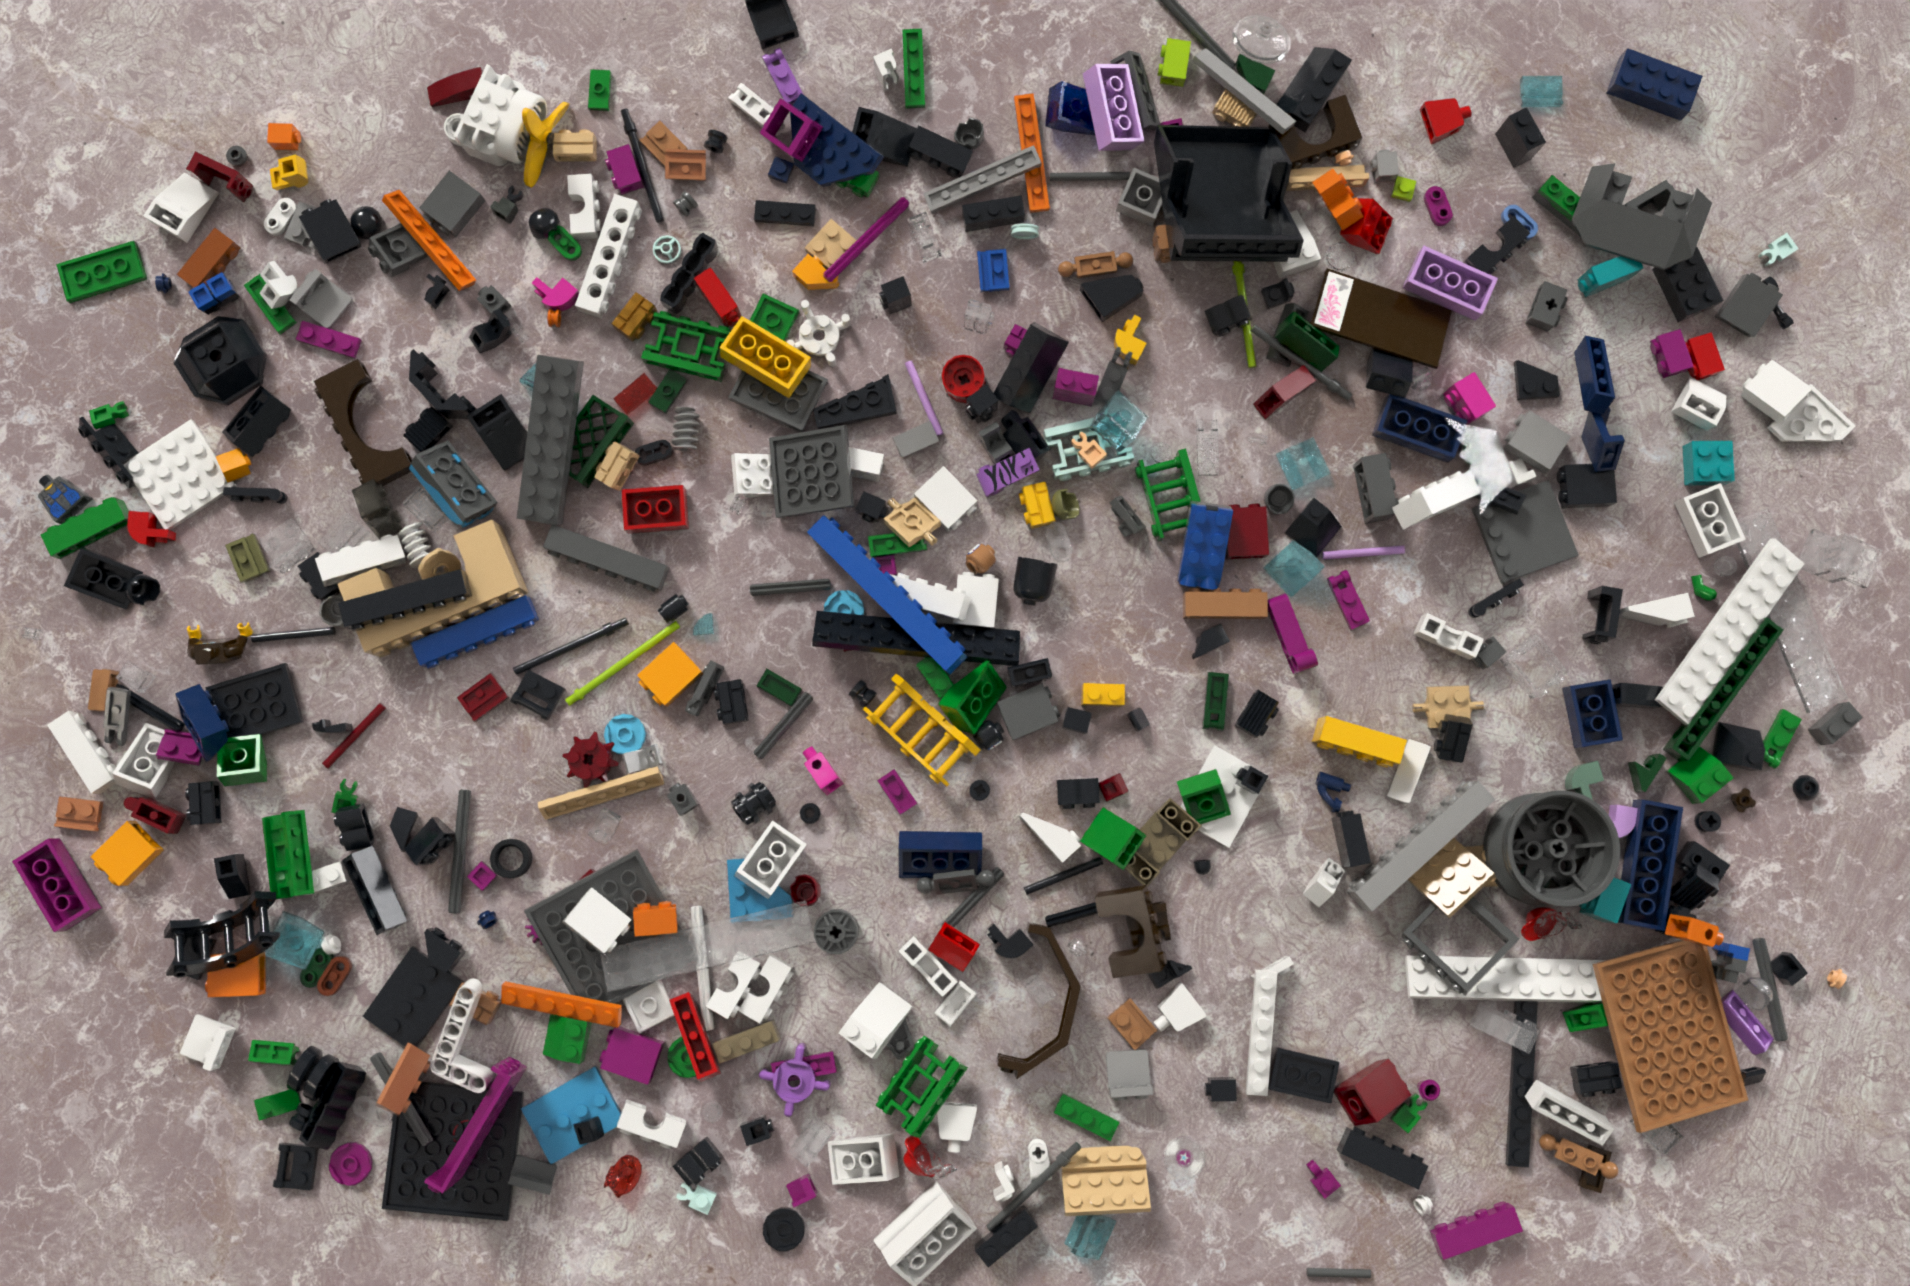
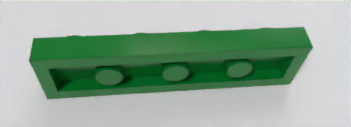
[902,28,925,109]

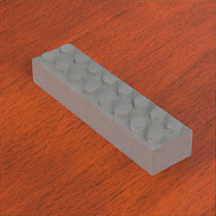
[1347,781,1496,912]

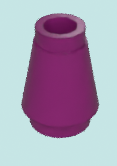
[1417,1079,1440,1101]

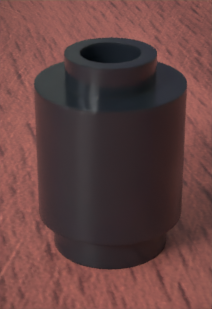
[658,594,689,623]

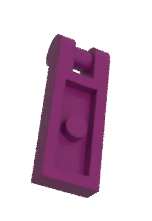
[1327,570,1370,630]

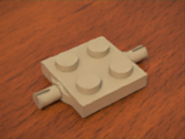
[883,497,941,547]
[1412,685,1484,728]

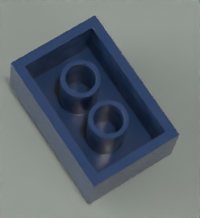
[1562,679,1623,748]

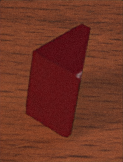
[1099,773,1128,802]

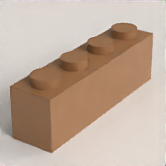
[1183,588,1268,619]

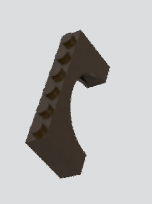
[314,359,412,491]

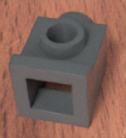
[477,285,511,314]
[1471,636,1507,669]
[667,783,700,816]

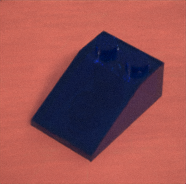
[1045,81,1096,136]

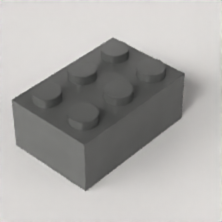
[1353,453,1399,524]

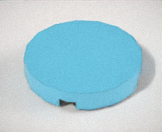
[824,590,864,615]
[604,714,646,755]

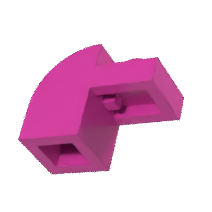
[532,277,579,312]

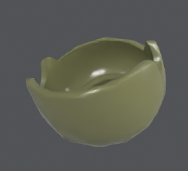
[1051,489,1080,520]

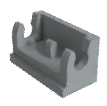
[892,421,939,458]

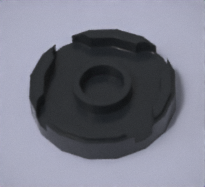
[763,1207,805,1251]

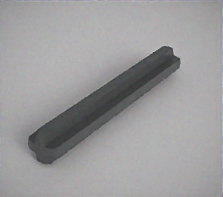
[750,579,831,596]
[754,692,813,759]
[941,867,1004,927]

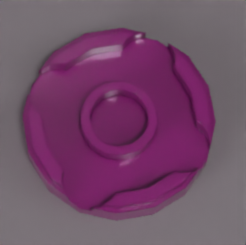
[329,1142,372,1186]

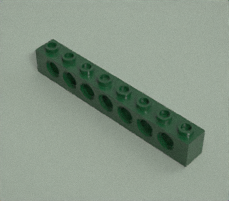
[1663,617,1784,762]

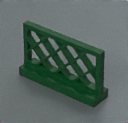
[569,395,634,489]

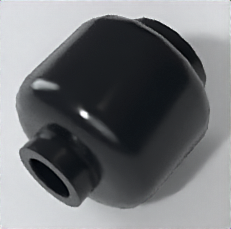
[973,720,1005,750]

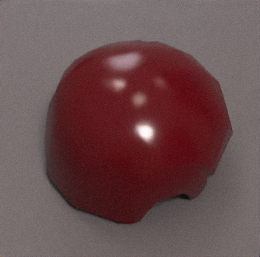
[790,874,821,907]

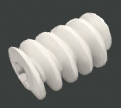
[398,522,431,568]

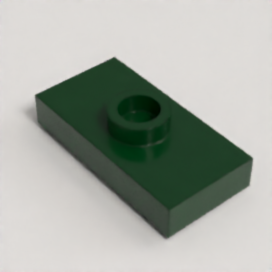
[648,369,688,414]

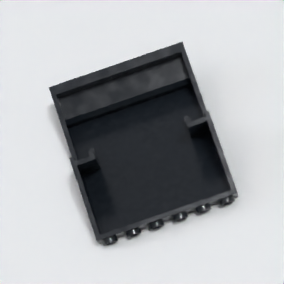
[1154,125,1304,262]

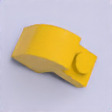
[270,154,308,190]
[1114,315,1147,366]

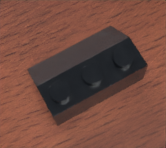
[222,385,291,457]

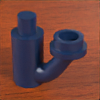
[1315,771,1351,813]

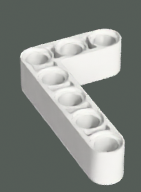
[430,978,494,1093]

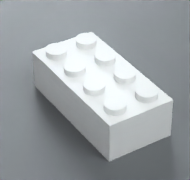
[1392,471,1481,530]
[881,1192,977,1286]

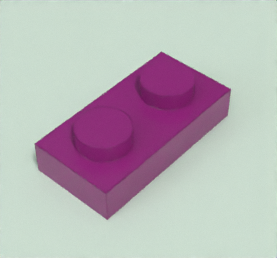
[877,769,917,815]

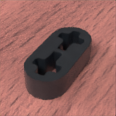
[635,440,673,465]

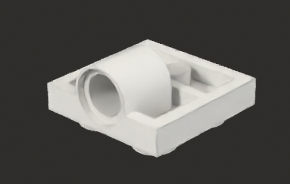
[731,453,774,498]

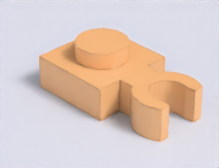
[1071,432,1107,469]

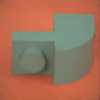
[1565,761,1604,800]

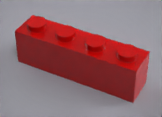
[669,992,721,1082]

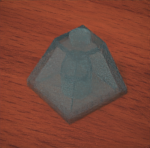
[1263,541,1325,597]

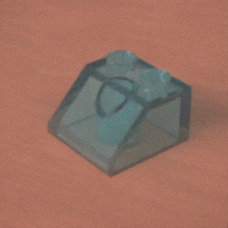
[1090,390,1148,453]
[265,911,324,970]

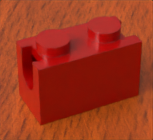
[1685,332,1725,380]
[928,922,980,972]

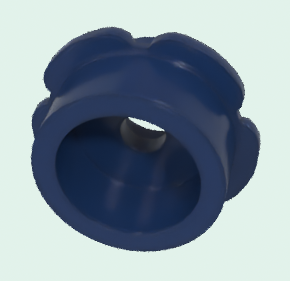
[155,273,172,294]
[477,910,498,929]

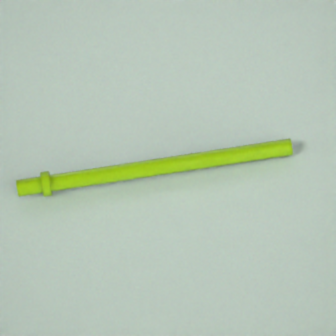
[565,621,680,706]

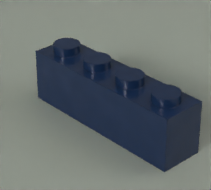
[1574,335,1615,414]

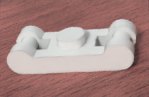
[728,83,774,128]

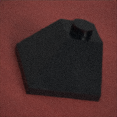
[1285,498,1342,558]
[1712,722,1765,771]

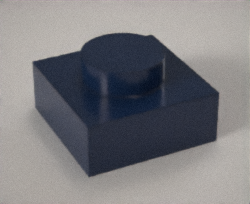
[768,156,794,184]

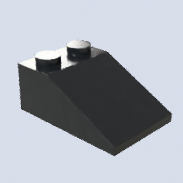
[64,546,143,610]

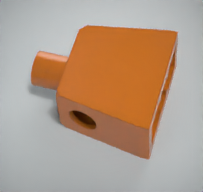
[1665,914,1724,947]

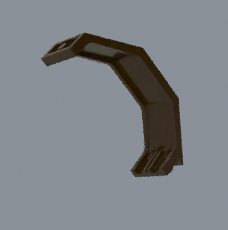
[996,922,1081,1079]

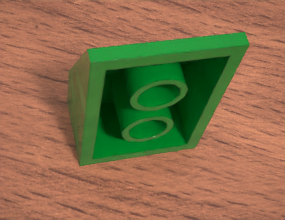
[938,661,1007,734]

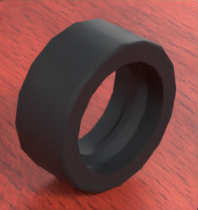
[490,839,532,879]

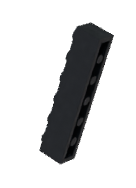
[338,569,472,631]

